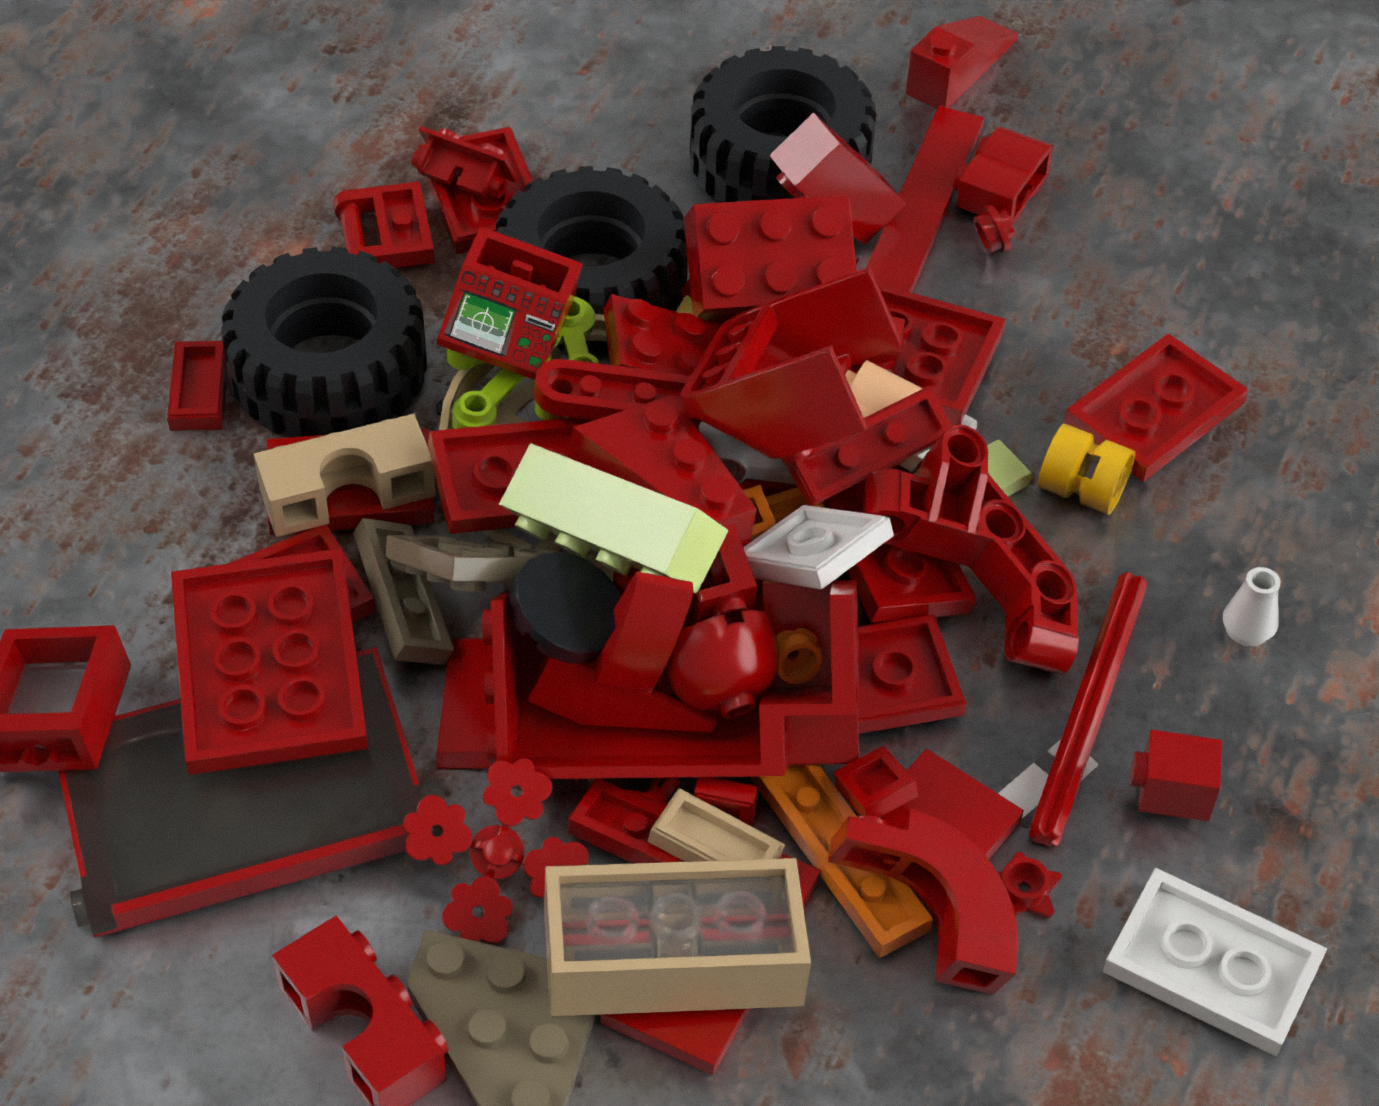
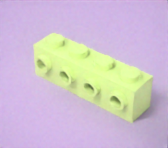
[499,443,729,594]

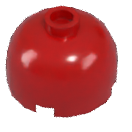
[663,610,780,719]

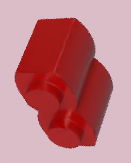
[953,126,1054,224]

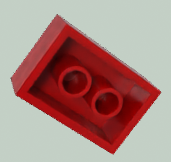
[684,195,857,320]

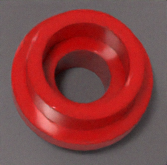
[974,205,1016,253]

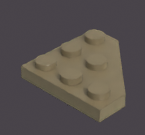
[386,535,614,591]
[406,930,596,1106]

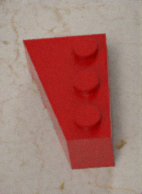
[570,395,757,547]

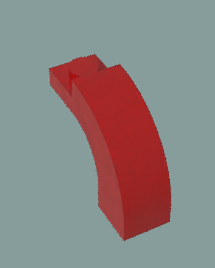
[828,808,1018,995]

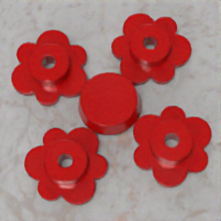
[403,758,589,944]

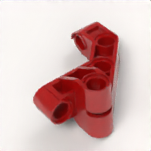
[863,424,1079,675]

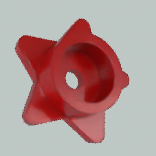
[998,851,1062,919]

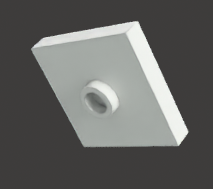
[743,505,894,589]

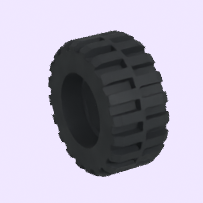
[690,46,877,203]
[496,166,688,354]
[221,247,427,437]

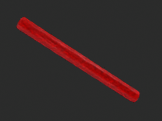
[1029,572,1148,848]

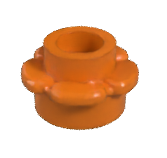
[776,628,822,684]

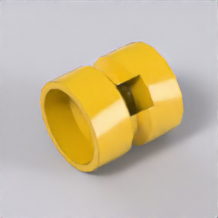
[1038,423,1135,515]

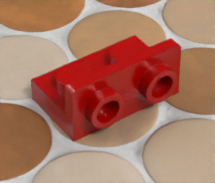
[694,523,757,625]

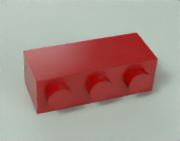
[769,113,907,245]

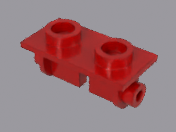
[411,126,518,200]

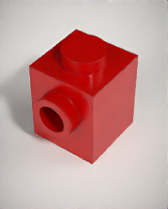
[1130,729,1222,822]

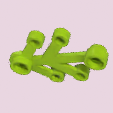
[446,297,599,429]

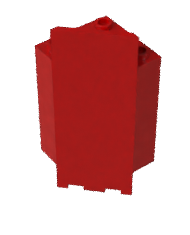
[436,579,859,779]

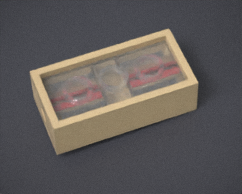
[544,858,811,1016]

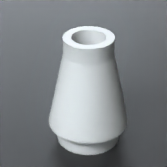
[1223,567,1281,646]

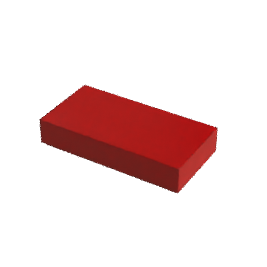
[167,340,228,431]

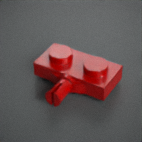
[567,777,685,864]

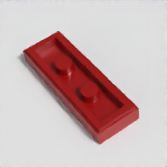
[785,385,952,507]

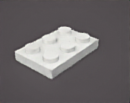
[1103,867,1327,1057]

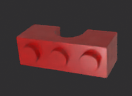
[272,915,448,1106]

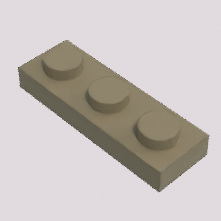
[353,518,454,665]

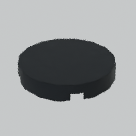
[508,552,621,663]

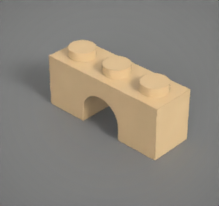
[253,414,436,537]

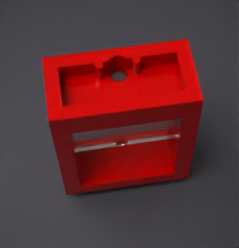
[0,625,132,772]

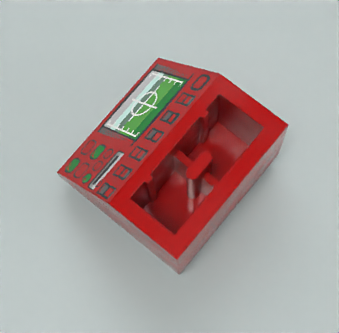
[436,226,583,380]

